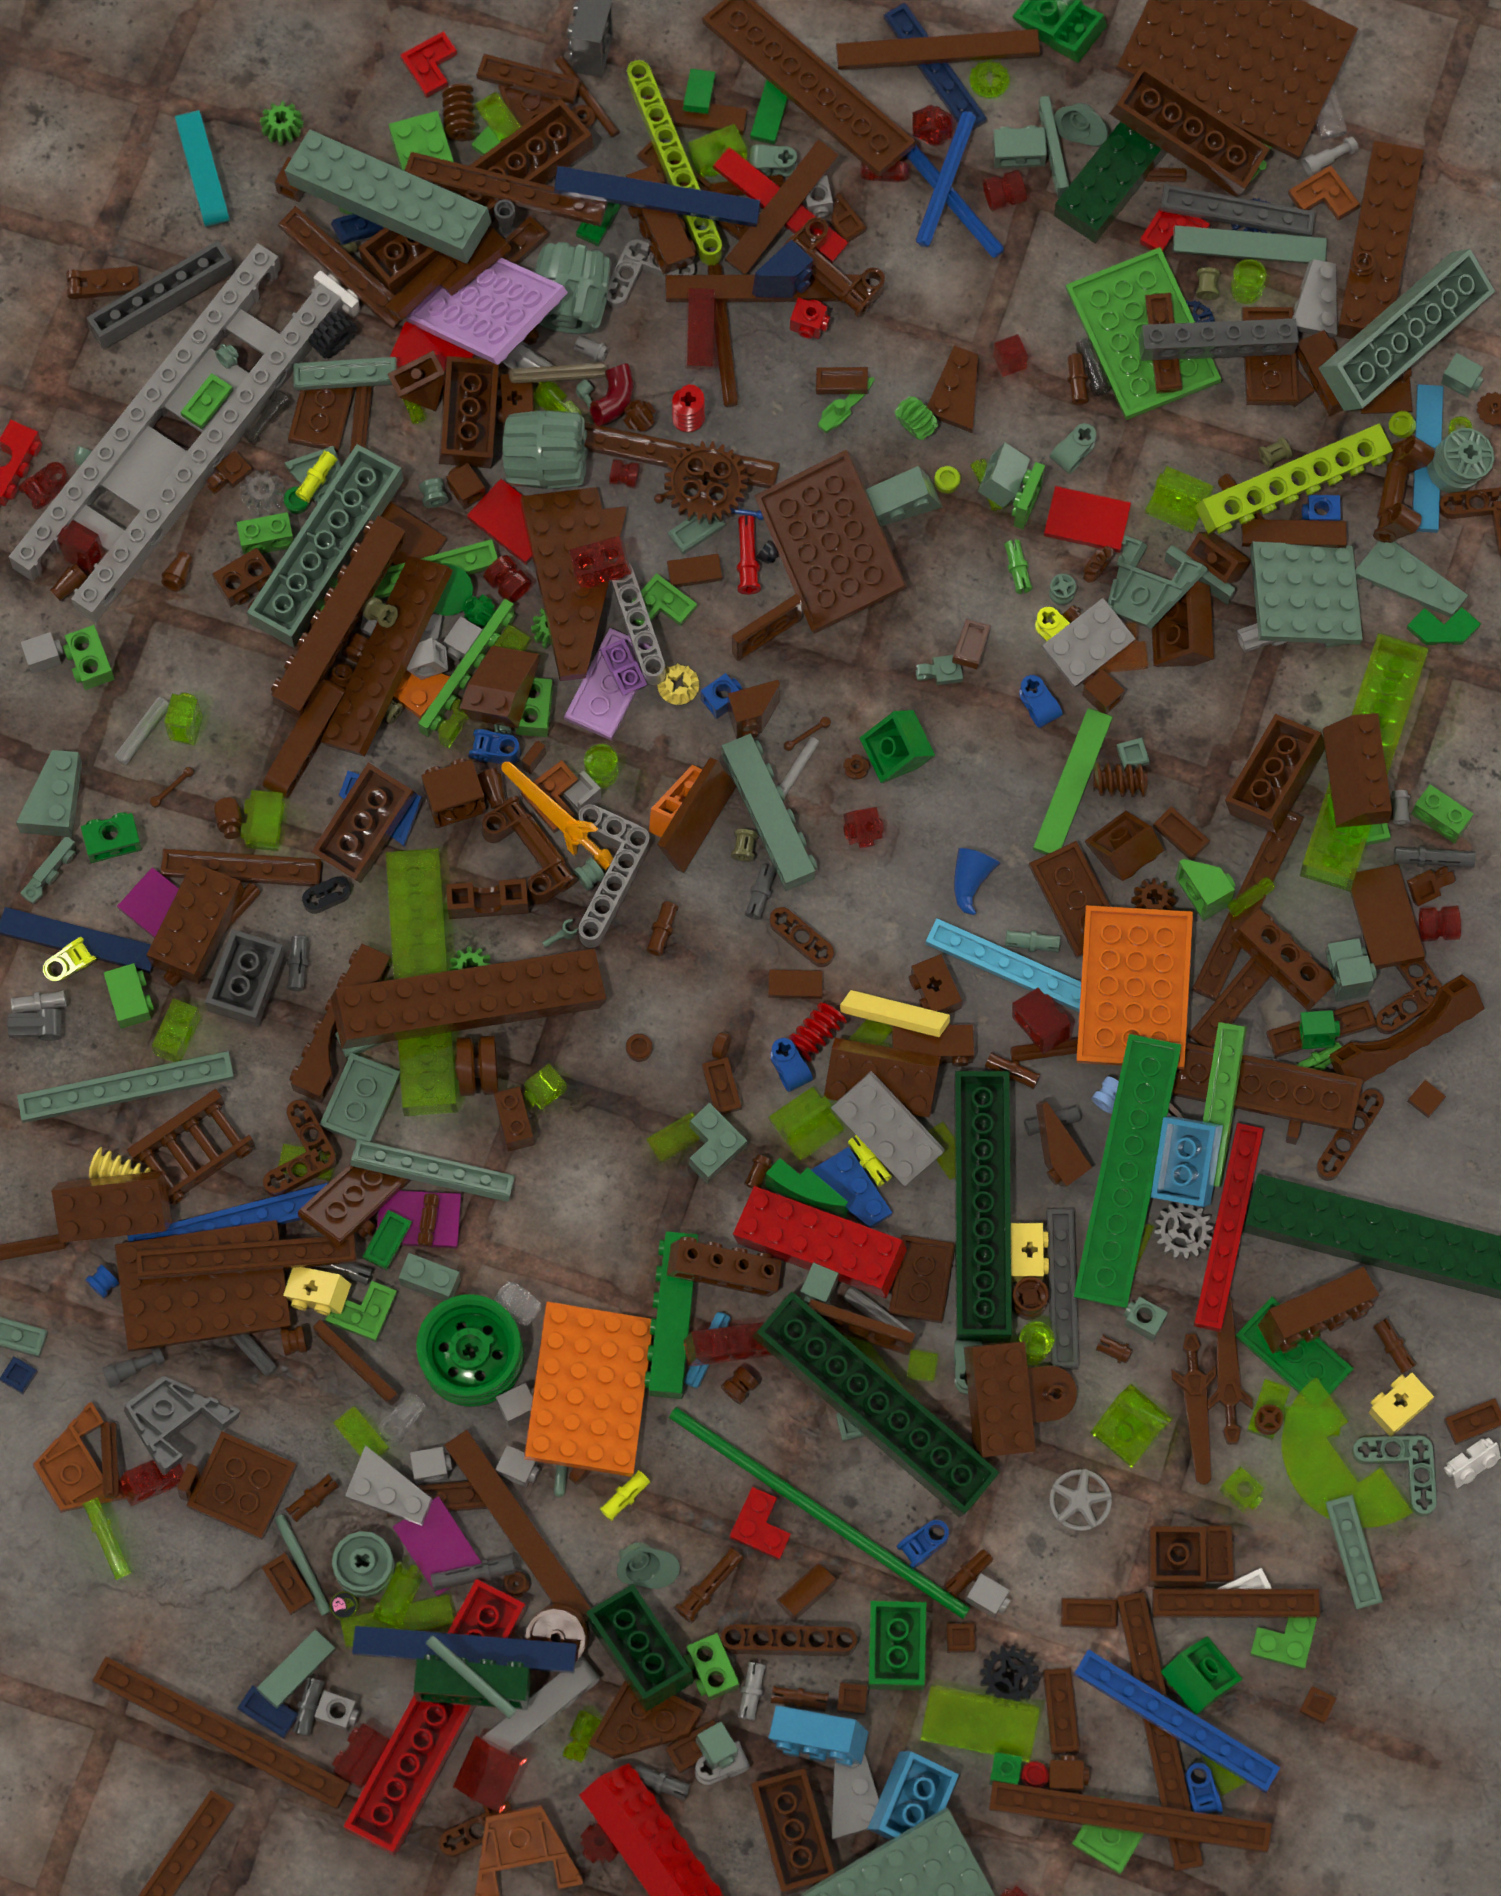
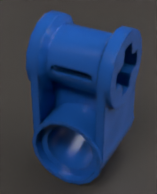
[1019,675,1063,728]
[468,729,521,765]
[770,1038,813,1092]
[896,1520,949,1569]
[1184,1763,1223,1814]

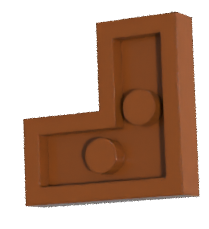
[1288,165,1360,221]
[521,760,578,833]

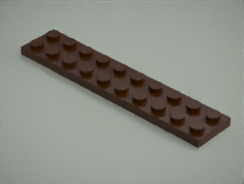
[702,0,915,177]

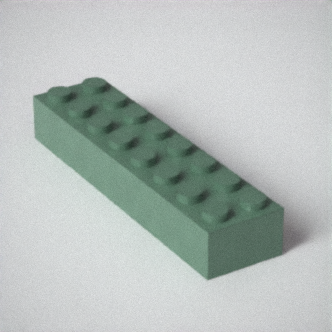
[284,129,491,264]
[1318,249,1495,411]
[247,444,404,648]

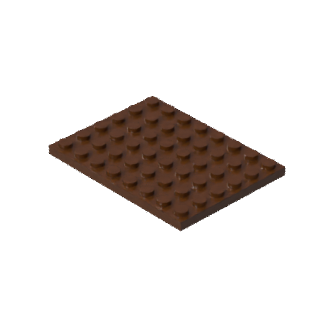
[1115,0,1359,160]

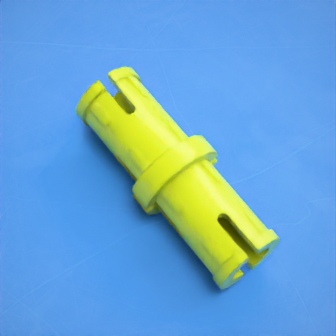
[295,450,338,502]
[848,1135,892,1186]
[599,1470,651,1521]

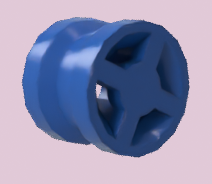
[85,1265,119,1299]

